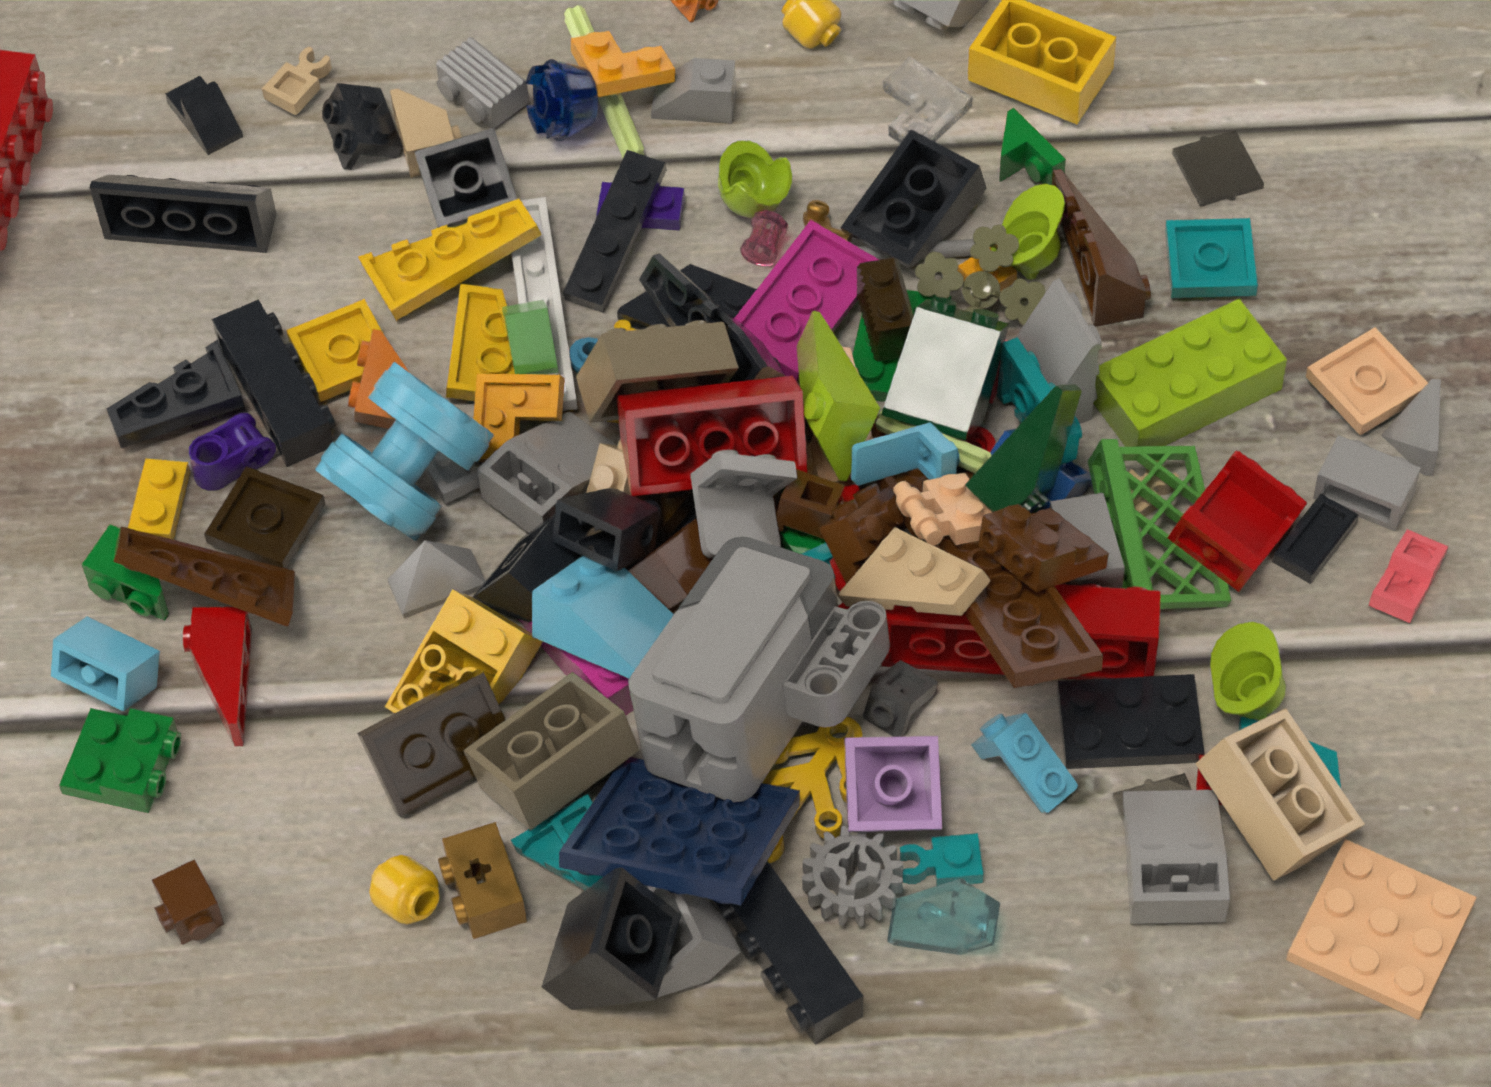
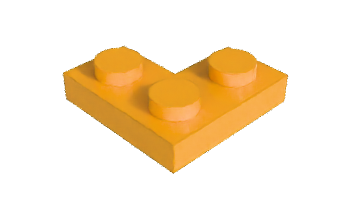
[571,31,675,97]
[473,374,565,462]

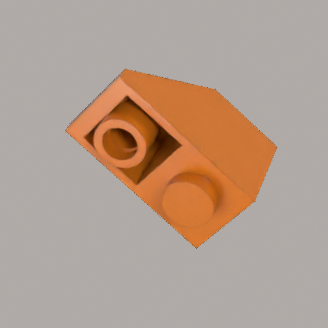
[348,329,410,429]

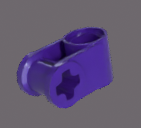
[189,413,276,491]

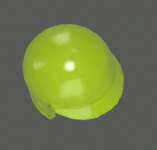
[718,140,792,218]

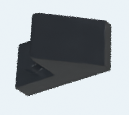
[165,76,243,155]

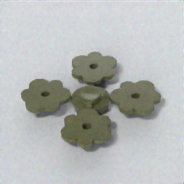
[915,224,1046,326]

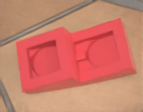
[1368,529,1449,623]

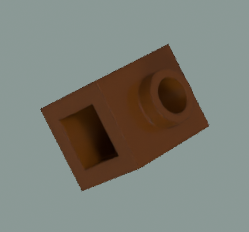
[152,859,225,945]

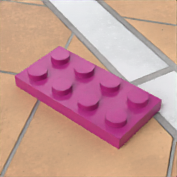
[735,220,879,382]

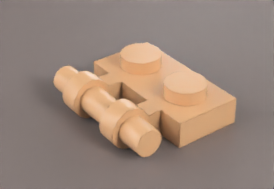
[893,473,992,546]

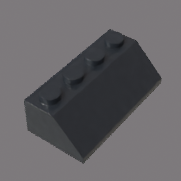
[89,174,277,253]

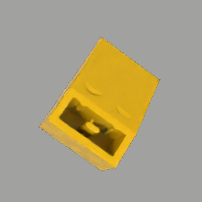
[385,589,543,713]

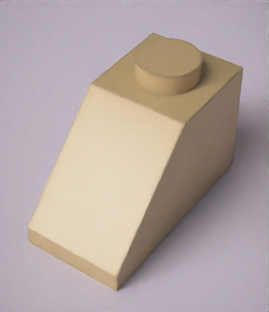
[390,88,461,178]

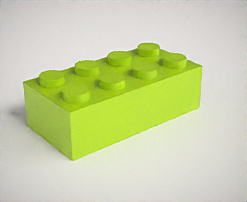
[1093,299,1287,447]

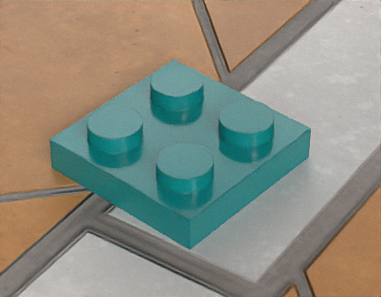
[1165,218,1258,298]

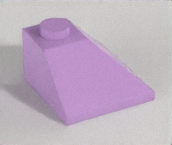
[844,736,942,832]

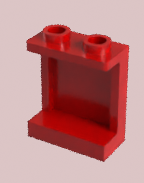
[1167,450,1307,592]

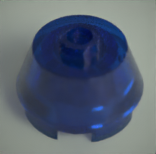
[526,59,598,141]

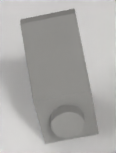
[651,58,736,124]

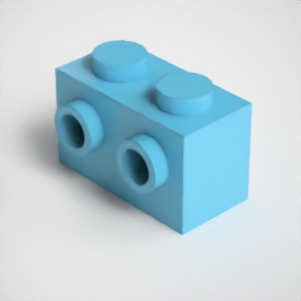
[51,616,160,712]

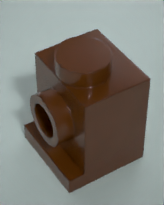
[776,469,845,539]

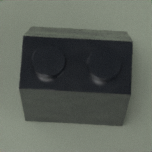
[541,867,681,1010]

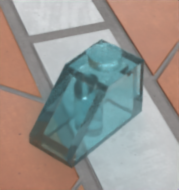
[887,878,1000,955]

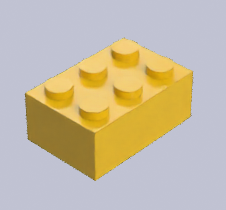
[968,0,1116,124]

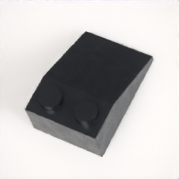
[840,129,987,269]

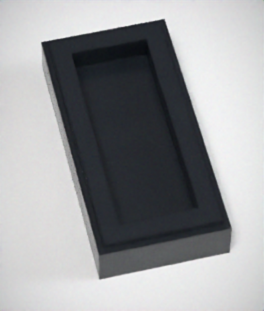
[1272,494,1359,584]

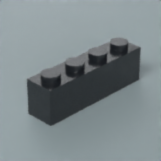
[212,299,336,467]
[710,861,863,1045]

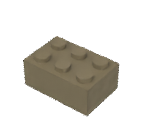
[576,320,738,423]
[463,672,639,831]

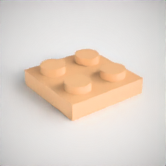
[1306,327,1428,435]

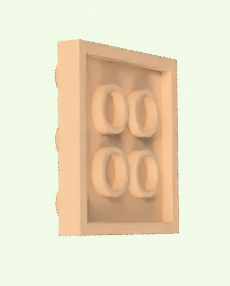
[1286,839,1477,1020]

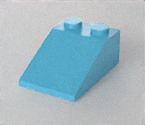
[532,556,674,679]

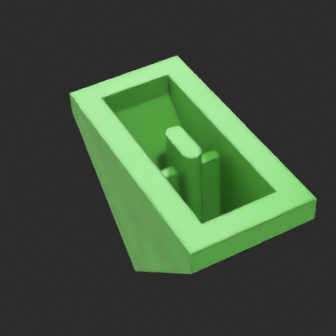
[502,299,558,375]

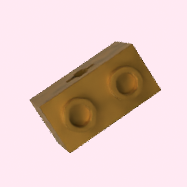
[438,822,527,939]

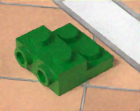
[59,708,182,813]

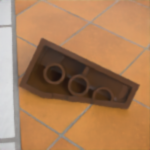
[1052,169,1151,327]

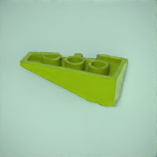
[797,311,881,481]

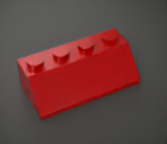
[617,376,808,496]

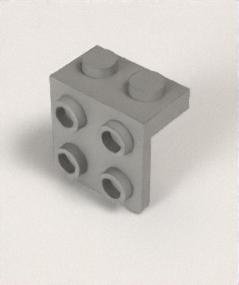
[690,450,797,558]

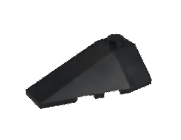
[639,253,786,383]

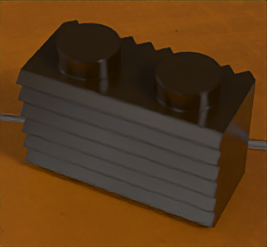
[857,257,914,362]

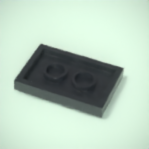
[1057,674,1205,769]

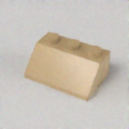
[1196,708,1365,881]

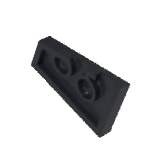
[106,340,245,449]

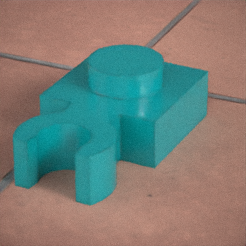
[900,833,984,887]

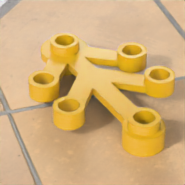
[762,717,863,863]

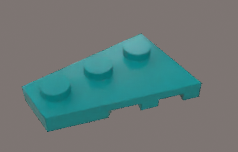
[996,337,1082,465]

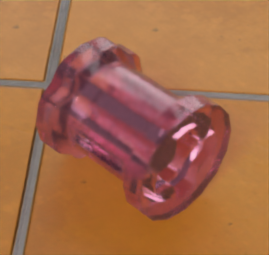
[740,210,788,267]

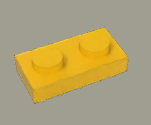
[128,458,191,540]

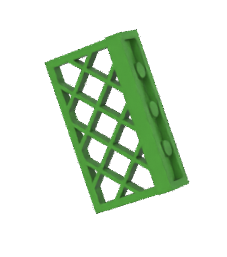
[1087,439,1231,609]

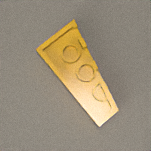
[358,199,542,321]

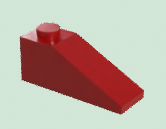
[183,607,252,746]

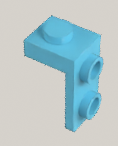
[851,422,960,486]
[971,713,1078,813]

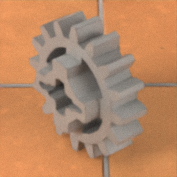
[802,826,903,926]

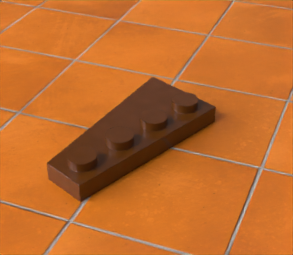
[114,526,295,627]

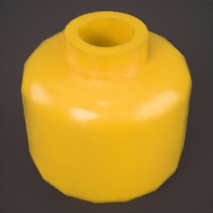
[781,0,841,48]
[369,854,439,925]

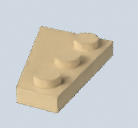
[837,527,991,616]

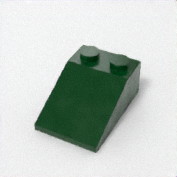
[965,384,1082,514]

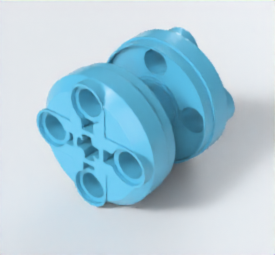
[315,362,494,541]

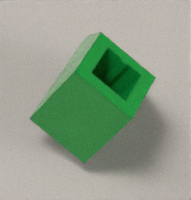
[81,524,169,621]

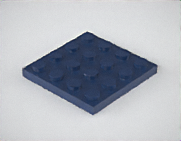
[559,757,800,905]

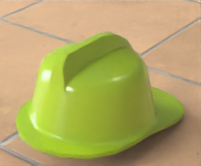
[991,184,1065,279]
[1210,622,1286,721]

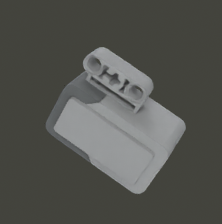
[628,536,890,802]

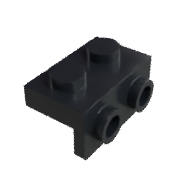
[322,83,403,170]

